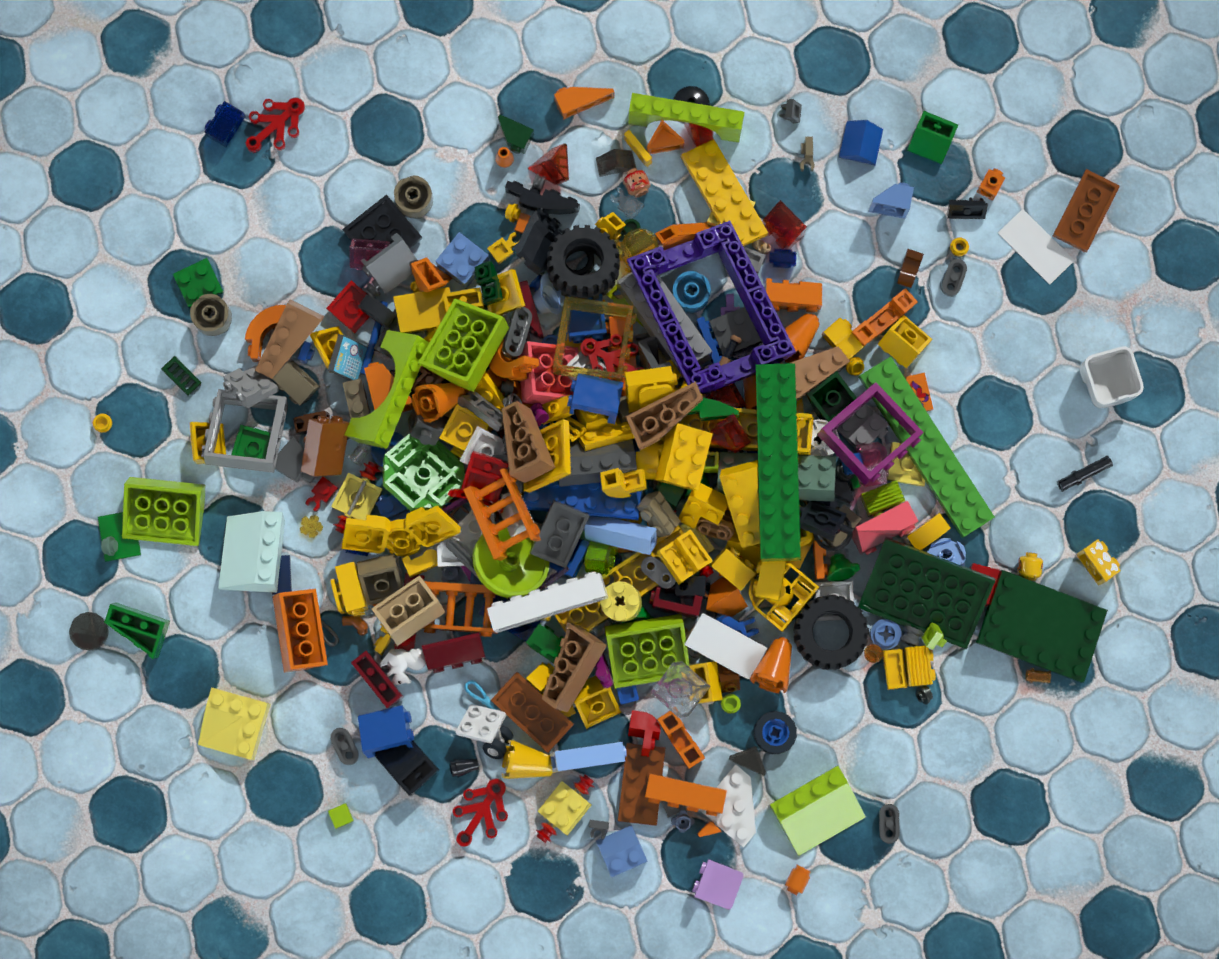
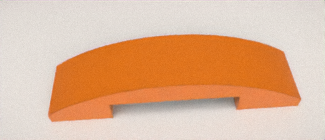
[851,288,918,347]

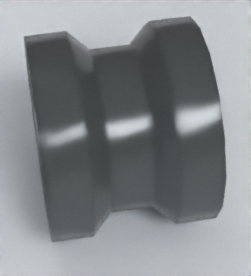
[900,625,923,646]

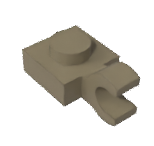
[800,137,815,171]

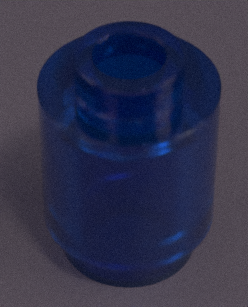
[769,248,797,268]

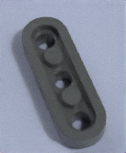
[502,307,532,359]

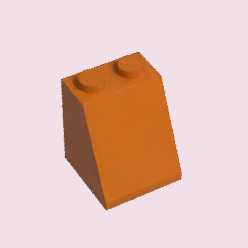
[364,362,414,413]

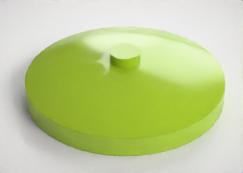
[472,528,549,598]

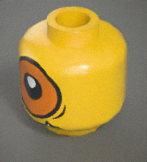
[1017,552,1043,581]

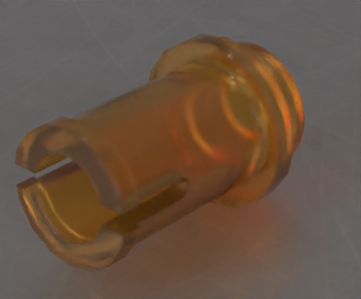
[1025,668,1051,684]

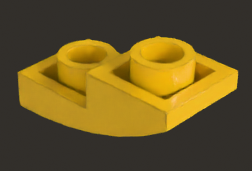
[907,512,951,550]
[374,623,392,655]

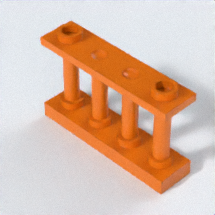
[463,468,541,561]
[422,581,498,637]

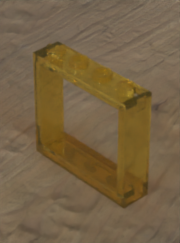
[553,296,637,382]

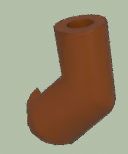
[342,616,368,635]

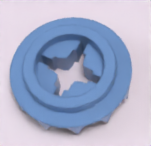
[870,619,901,650]

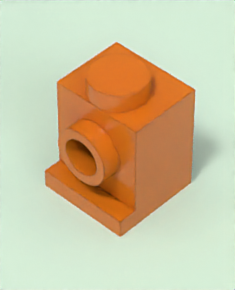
[977,168,1006,201]

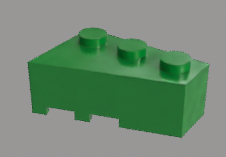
[104,602,170,659]
[526,624,565,664]

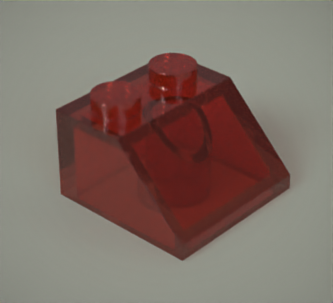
[762,200,807,251]

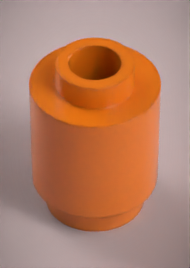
[785,865,811,895]

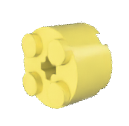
[600,581,642,622]

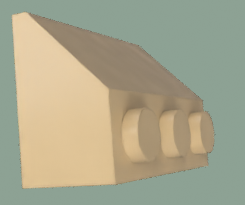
[372,575,445,646]

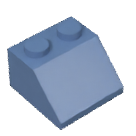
[868,183,914,219]
[596,825,648,877]

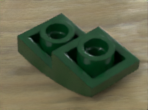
[475,261,503,306]

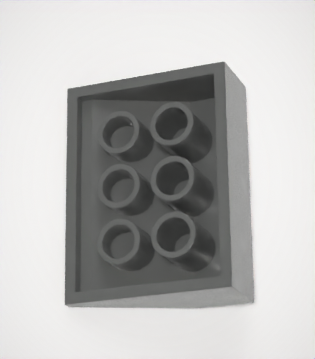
[559,432,637,487]

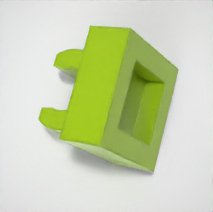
[921,623,947,650]

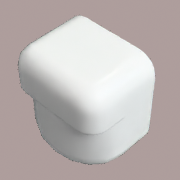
[1080,346,1144,408]

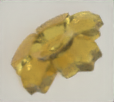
[300,515,323,538]

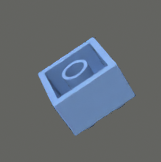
[435,232,490,289]

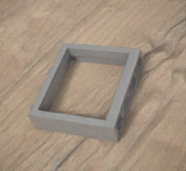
[201,389,288,473]

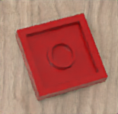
[326,280,370,334]

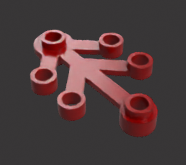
[246,97,305,153]
[580,334,645,382]
[453,779,508,847]

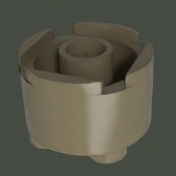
[394,176,433,218]
[190,294,232,336]

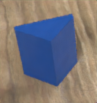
[839,120,883,165]

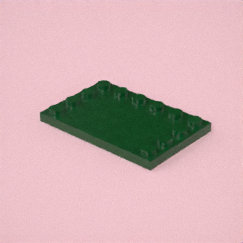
[858,537,996,650]
[976,570,1108,683]

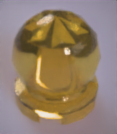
[614,228,659,274]

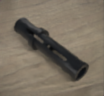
[1057,455,1113,492]

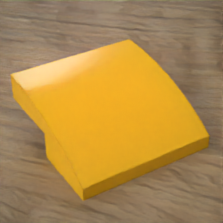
[656,529,713,584]

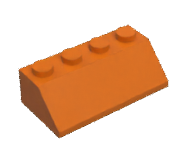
[272,589,328,673]

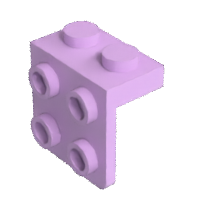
[692,859,744,910]

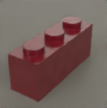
[351,651,404,709]

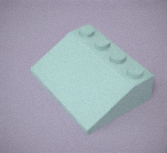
[218,511,285,593]

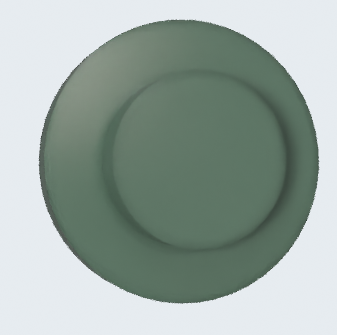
[101,536,118,556]

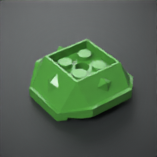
[383,433,465,512]

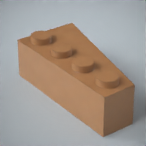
[255,299,325,379]
[791,346,850,401]
[502,401,555,483]
[542,622,607,712]

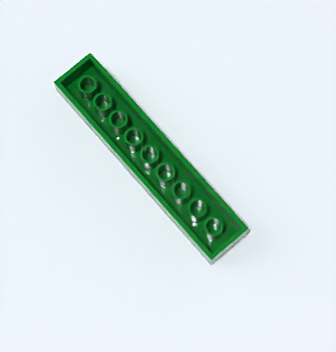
[756,363,801,562]

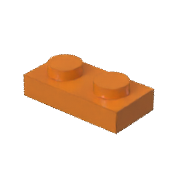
[813,540,828,581]

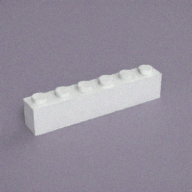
[487,572,608,633]

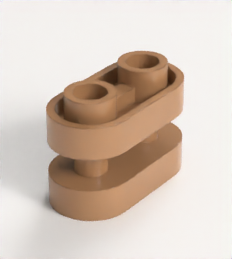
[696,510,736,540]

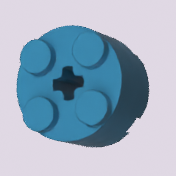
[672,271,711,313]

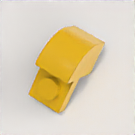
[600,468,647,498]

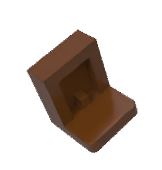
[717,663,740,693]

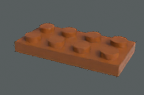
[1052,169,1120,253]
[491,672,574,753]
[618,743,665,826]

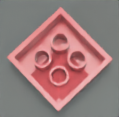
[518,341,579,405]
[852,501,918,555]

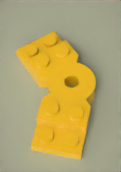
[341,506,461,556]

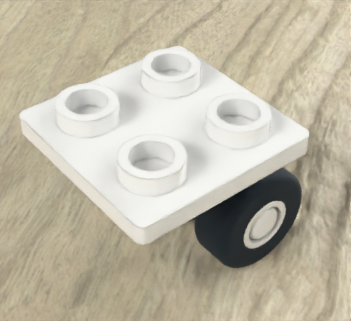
[456,704,513,759]

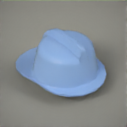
[533,273,561,315]

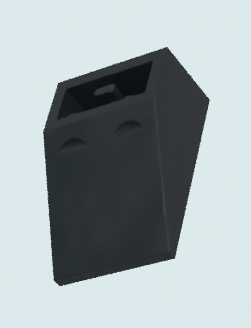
[375,740,440,797]

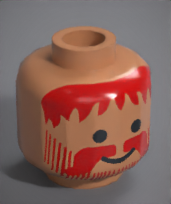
[623,168,651,198]

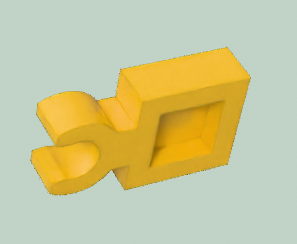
[487,232,519,265]

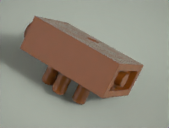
[301,416,350,477]

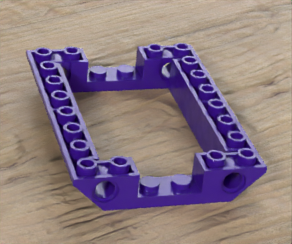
[626,221,796,394]

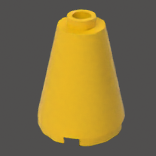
[502,740,555,779]

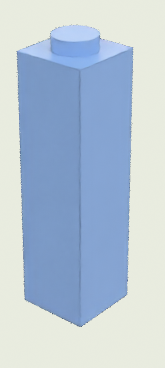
[583,516,657,555]
[550,742,627,772]

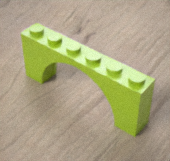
[629,93,745,143]
[345,330,430,449]

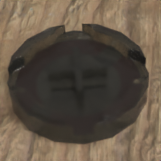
[69,612,109,651]

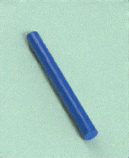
[360,301,388,375]

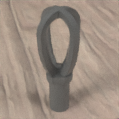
[321,619,339,647]

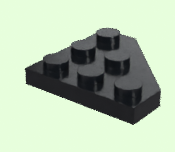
[342,194,422,249]

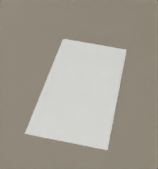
[998,209,1075,284]
[684,613,767,679]

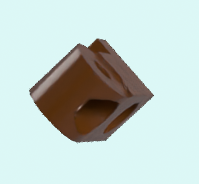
[897,249,924,288]
[293,411,330,434]

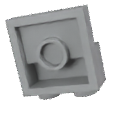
[223,366,278,408]
[836,404,889,453]

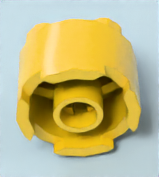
[636,440,664,480]

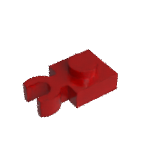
[305,476,338,512]

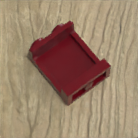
[649,587,703,619]

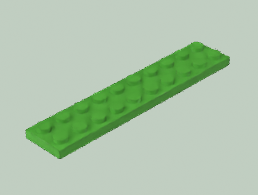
[858,357,995,538]

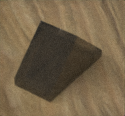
[596,149,636,177]
[728,746,766,776]

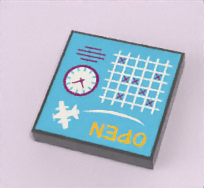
[328,334,368,381]

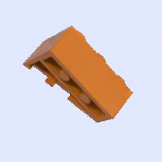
[764,278,822,312]

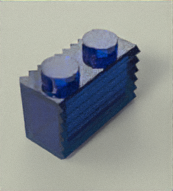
[204,101,246,147]

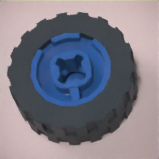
[753,711,797,754]

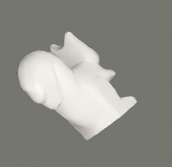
[379,648,426,685]

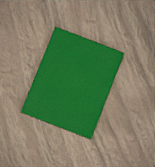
[98,512,141,562]

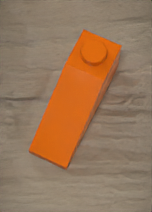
[554,87,615,120]

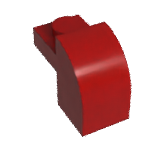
[628,710,661,757]

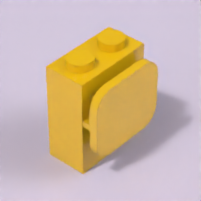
[625,366,678,413]
[330,562,369,617]

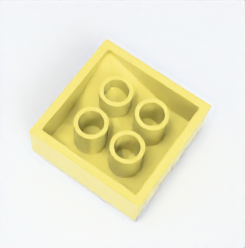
[198,687,271,760]

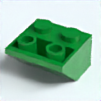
[907,111,959,165]

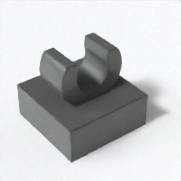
[779,99,802,123]
[589,820,609,839]

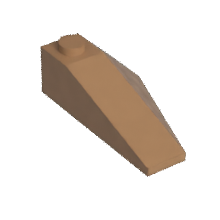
[626,382,703,450]

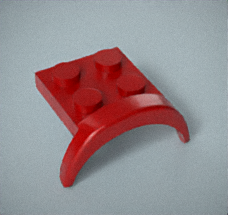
[448,451,509,513]

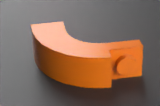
[245,305,286,362]
[489,339,539,381]

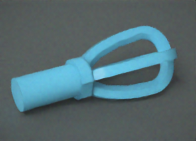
[464,680,499,710]

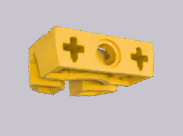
[748,563,819,632]

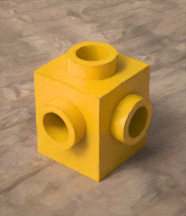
[595,212,626,242]

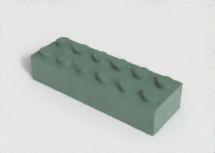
[717,452,836,501]

